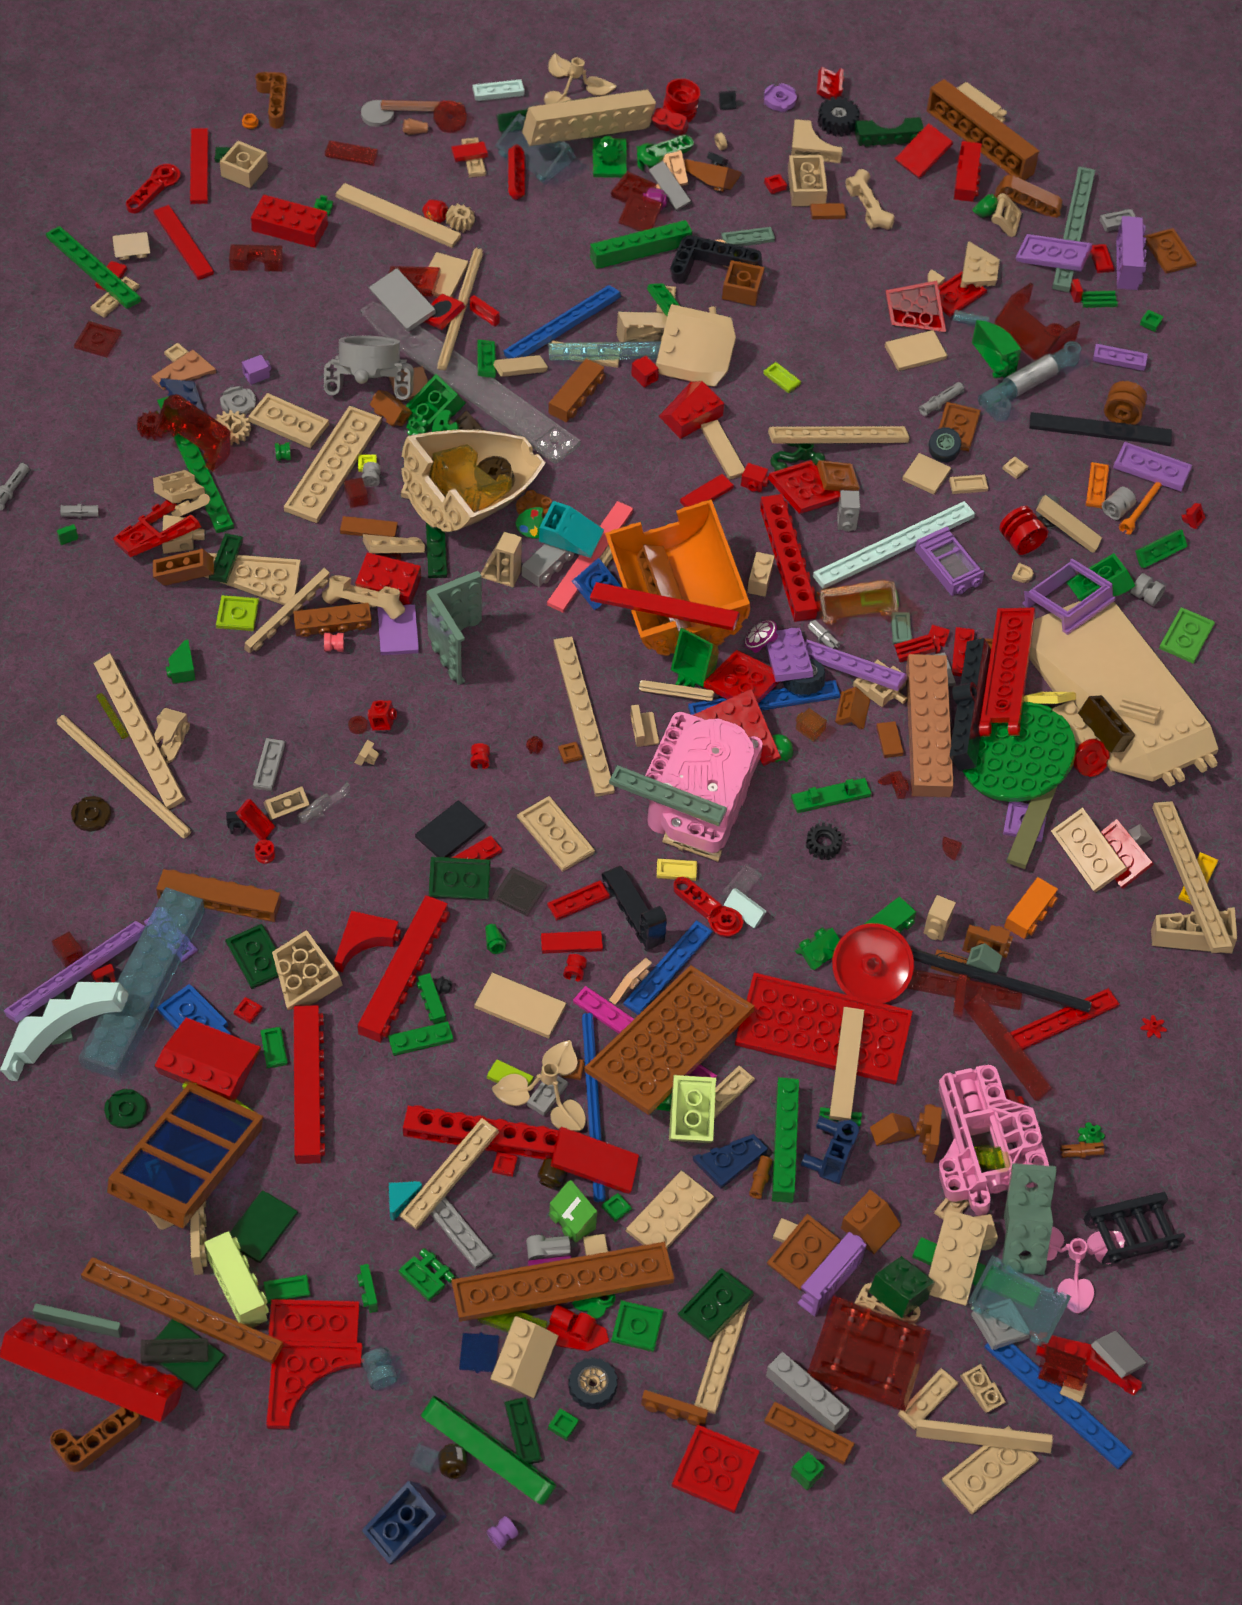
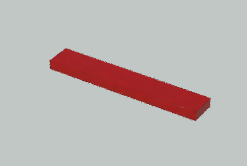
[190,128,208,204]
[153,205,214,280]
[1004,988,1119,1053]

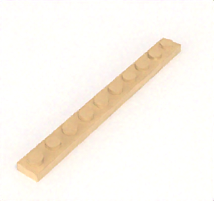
[554,637,615,797]
[94,653,186,809]
[1153,801,1233,953]

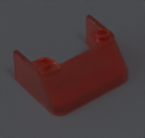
[994,283,1080,361]

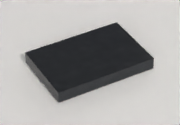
[415,800,485,857]

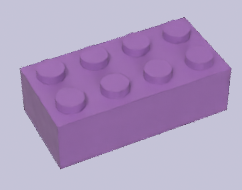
[1116,216,1146,290]

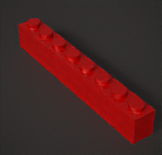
[358,895,450,1043]
[294,1005,325,1164]

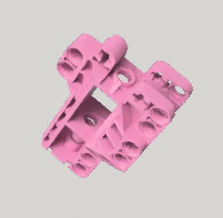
[939,1065,1049,1216]

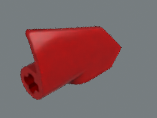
[546,1305,609,1351]

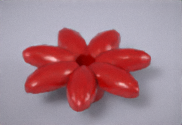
[1140,1015,1167,1039]

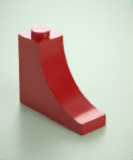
[334,911,401,972]

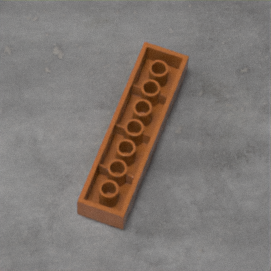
[927,79,1039,181]

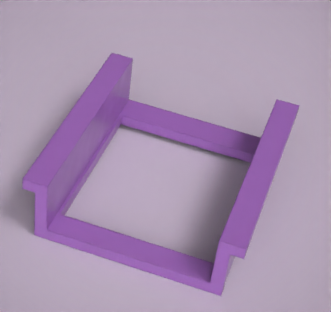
[1023,559,1115,635]

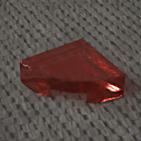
[942,836,962,861]

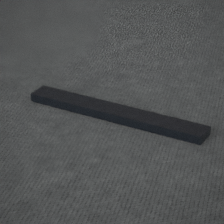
[1029,412,1172,446]

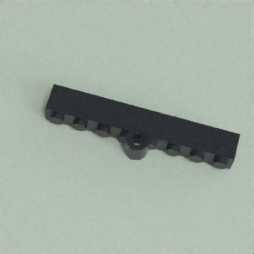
[949,638,991,771]

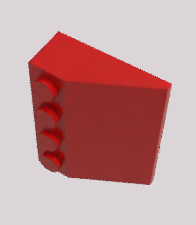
[155,1017,261,1103]

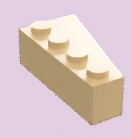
[1151,908,1237,954]

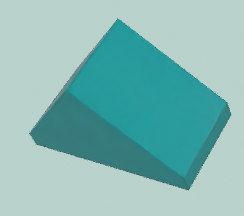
[389,1181,422,1221]

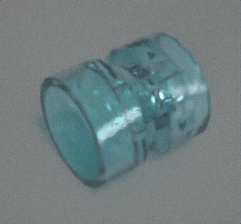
[361,1348,398,1390]

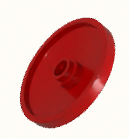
[832,923,914,1004]

